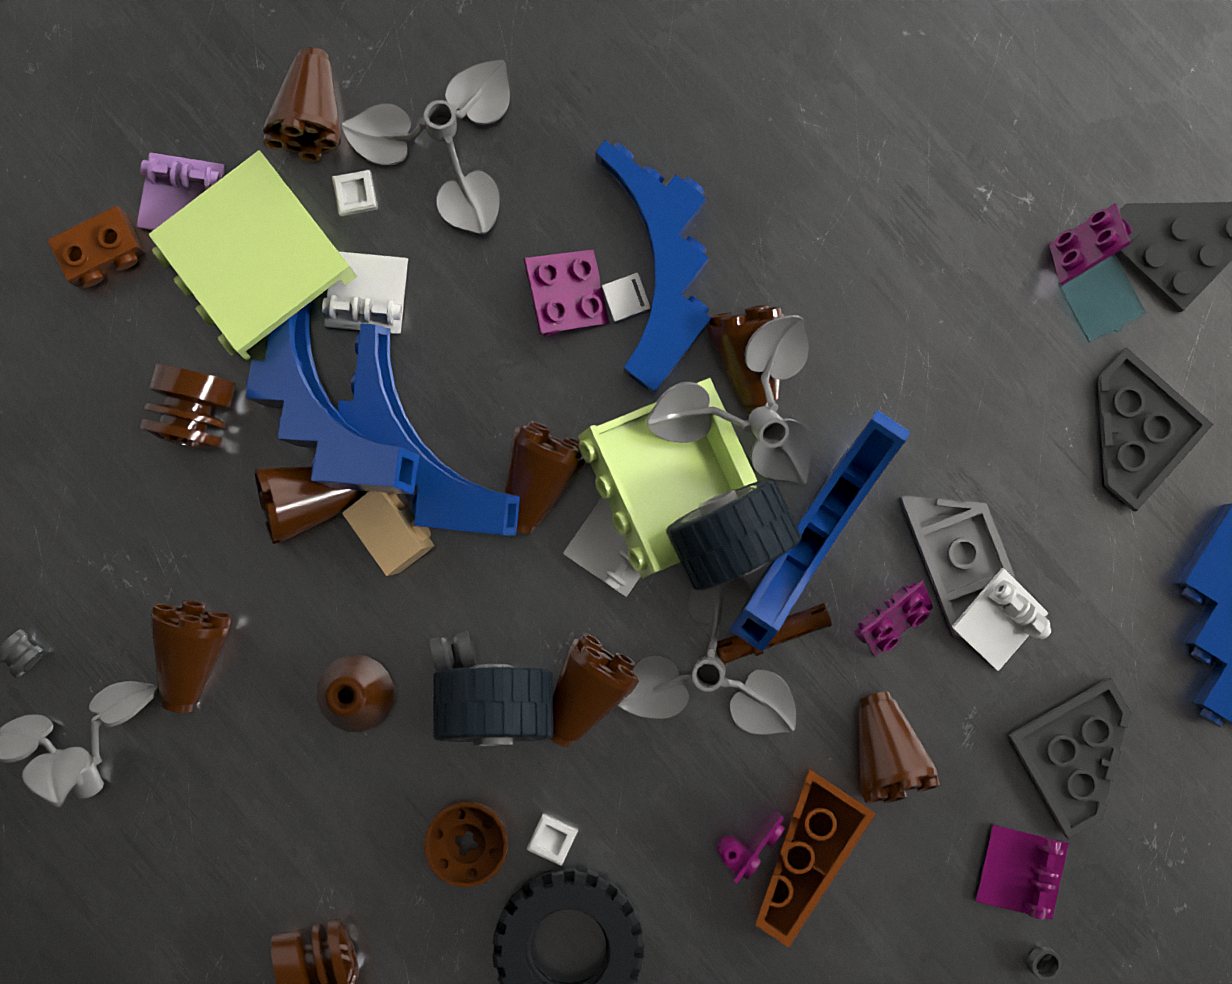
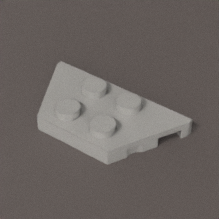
[899,495,1015,637]

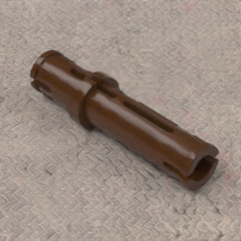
[716,603,832,665]

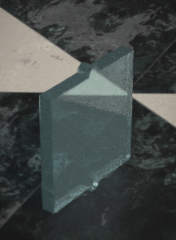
[1058,254,1146,342]

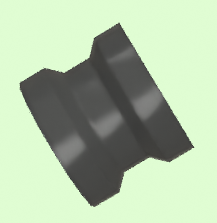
[0,629,45,679]

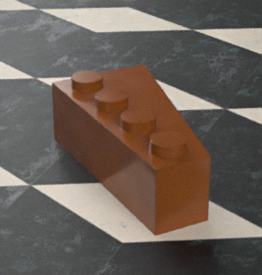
[755,769,876,948]

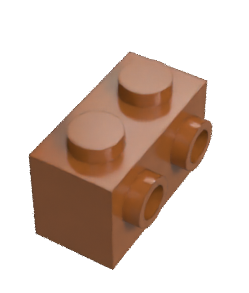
[47,205,146,288]

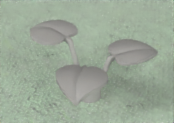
[342,60,510,235]
[647,315,811,485]
[618,577,796,735]
[0,681,159,807]

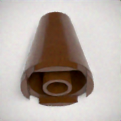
[254,466,366,544]

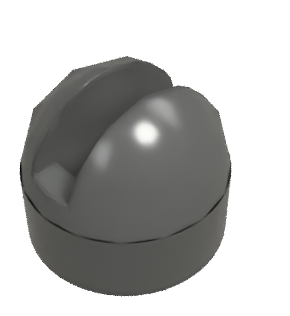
[1027,946,1062,981]

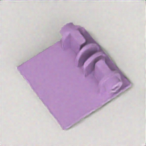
[136,153,225,230]

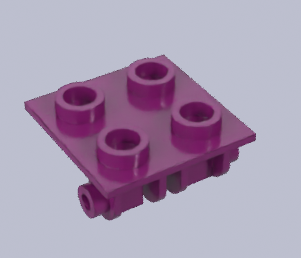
[1049,203,1133,285]
[523,249,610,337]
[854,580,933,657]
[717,809,784,884]
[975,825,1069,920]

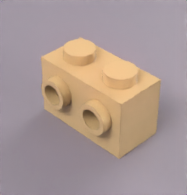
[342,491,435,576]

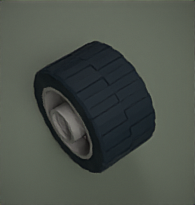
[666,478,802,590]
[433,664,553,746]

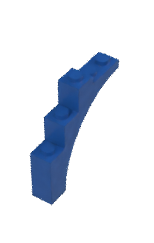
[595,140,711,395]
[245,302,420,495]
[336,323,520,535]
[729,410,911,652]
[1175,503,1232,727]

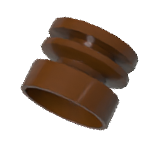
[139,364,236,448]
[424,800,508,888]
[271,918,359,984]

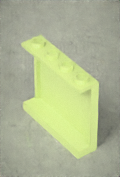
[148,150,357,361]
[578,378,757,579]

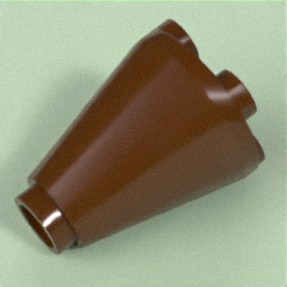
[263,47,341,162]
[707,305,784,414]
[505,421,585,534]
[151,600,232,713]
[551,633,639,747]
[317,655,395,732]
[858,691,940,804]

